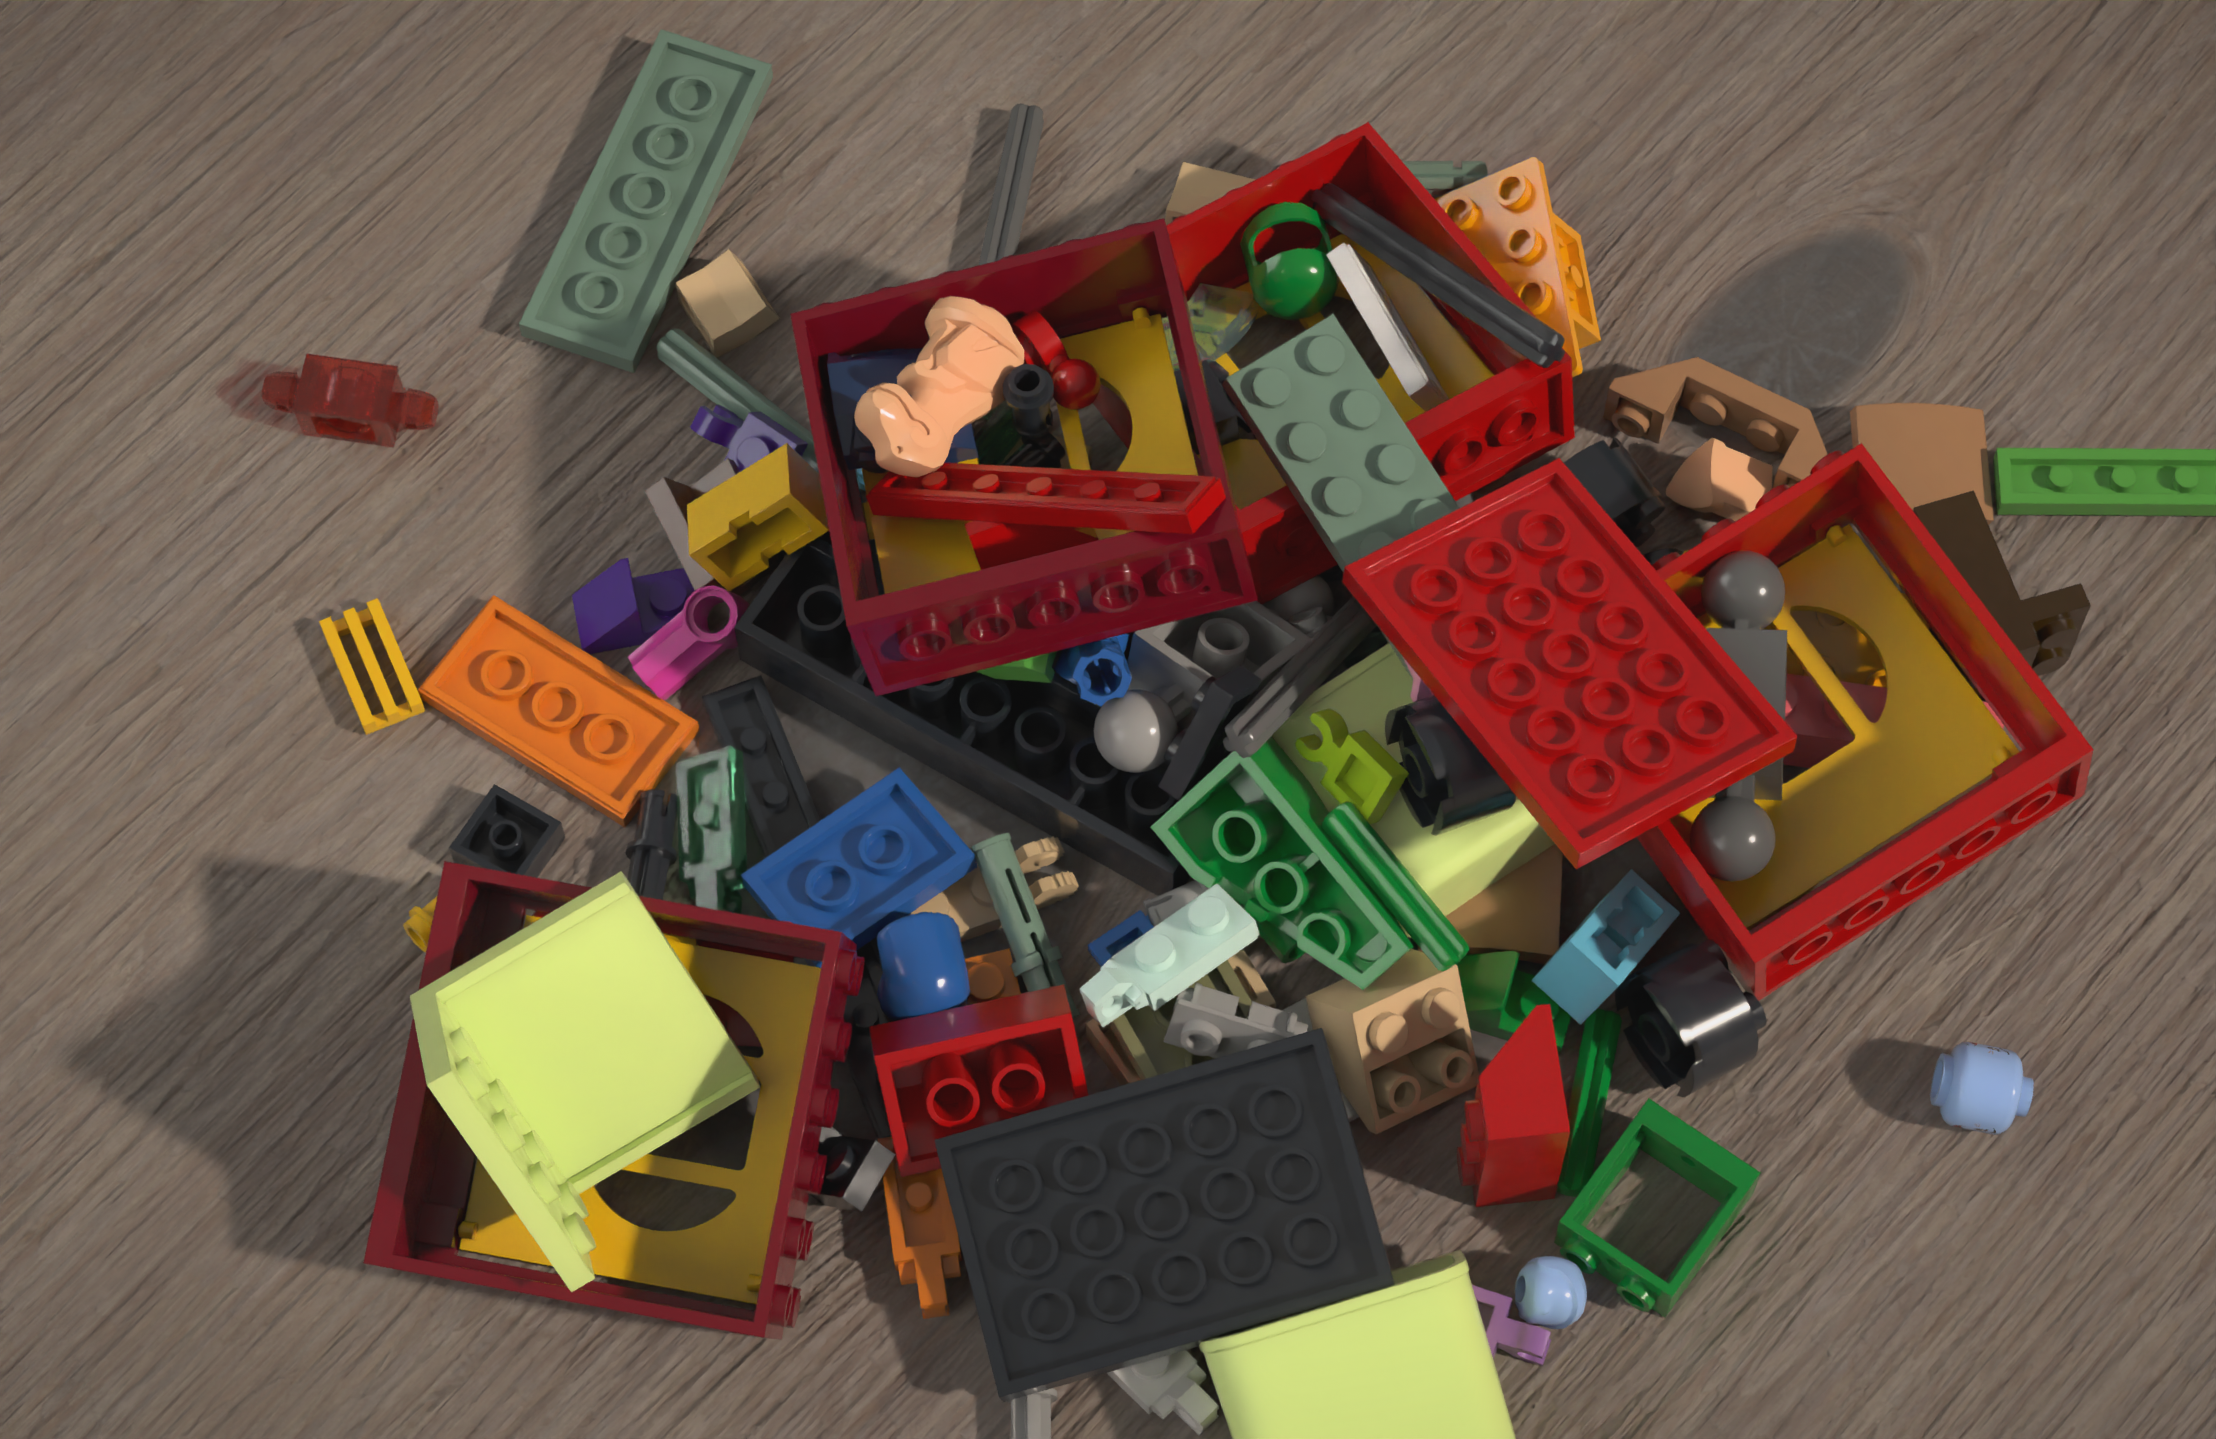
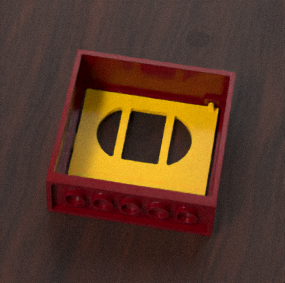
[790,218,1258,696]
[363,861,864,1340]

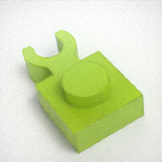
[1295,708,1409,824]

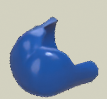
[877,912,970,1021]

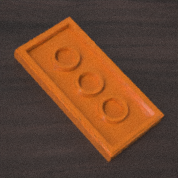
[418,595,700,828]

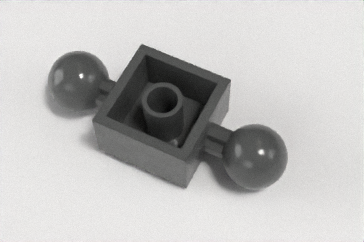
[1690,550,1787,882]

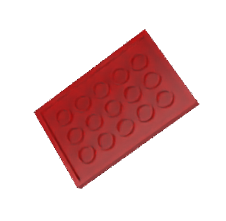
[1342,458,1798,869]

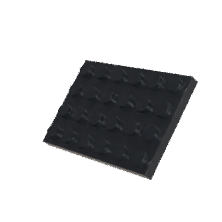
[934,1028,1395,1402]

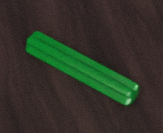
[1322,801,1469,972]
[1556,1009,1622,1198]

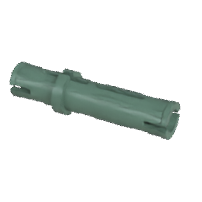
[970,833,1081,1019]

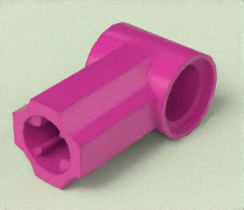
[628,586,750,700]

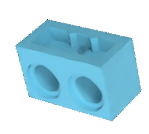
[1532,869,1680,1025]

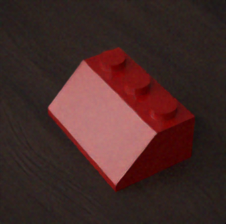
[869,984,1089,1177]
[1457,1004,1570,1207]

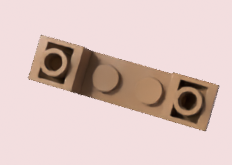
[1603,357,1828,489]

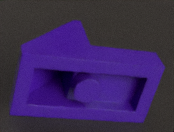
[572,558,695,654]

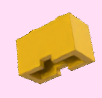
[687,443,829,591]

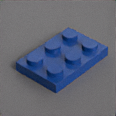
[741,767,977,968]

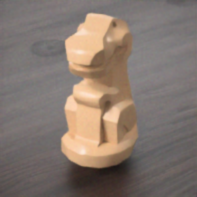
[854,296,1024,478]

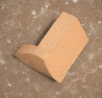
[1666,438,1773,521]

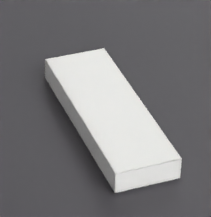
[1326,243,1449,412]

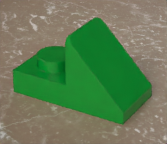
[1457,951,1572,1057]

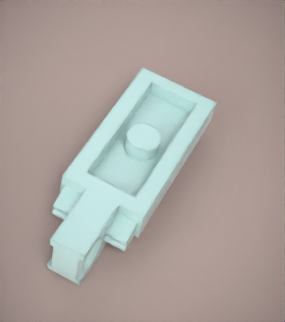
[1079,883,1260,1028]

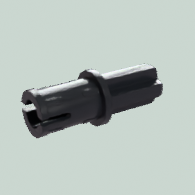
[625,789,681,900]

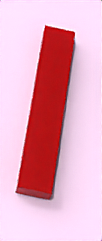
[866,463,1226,534]

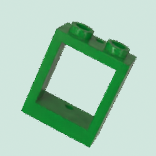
[1554,1098,1761,1318]

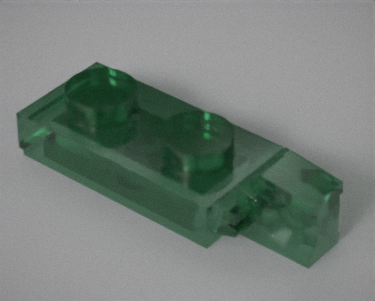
[676,746,747,914]

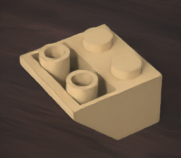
[1306,949,1479,1134]

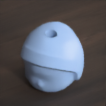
[1515,1256,1587,1330]

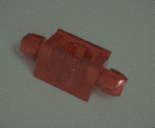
[262,353,439,448]

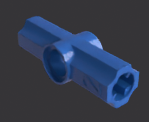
[1054,632,1133,706]

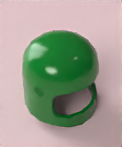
[1240,202,1339,320]

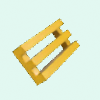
[319,598,425,735]

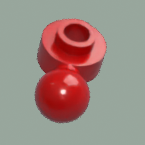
[1011,310,1101,410]

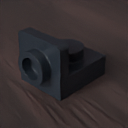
[809,1127,895,1212]

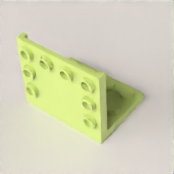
[410,871,760,1292]

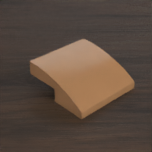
[1850,403,1994,525]
[1418,844,1563,965]

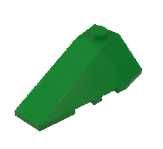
[1151,736,1414,990]

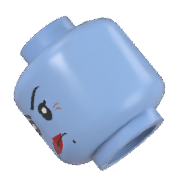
[1930,1041,2034,1135]

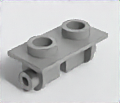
[1163,982,1308,1058]

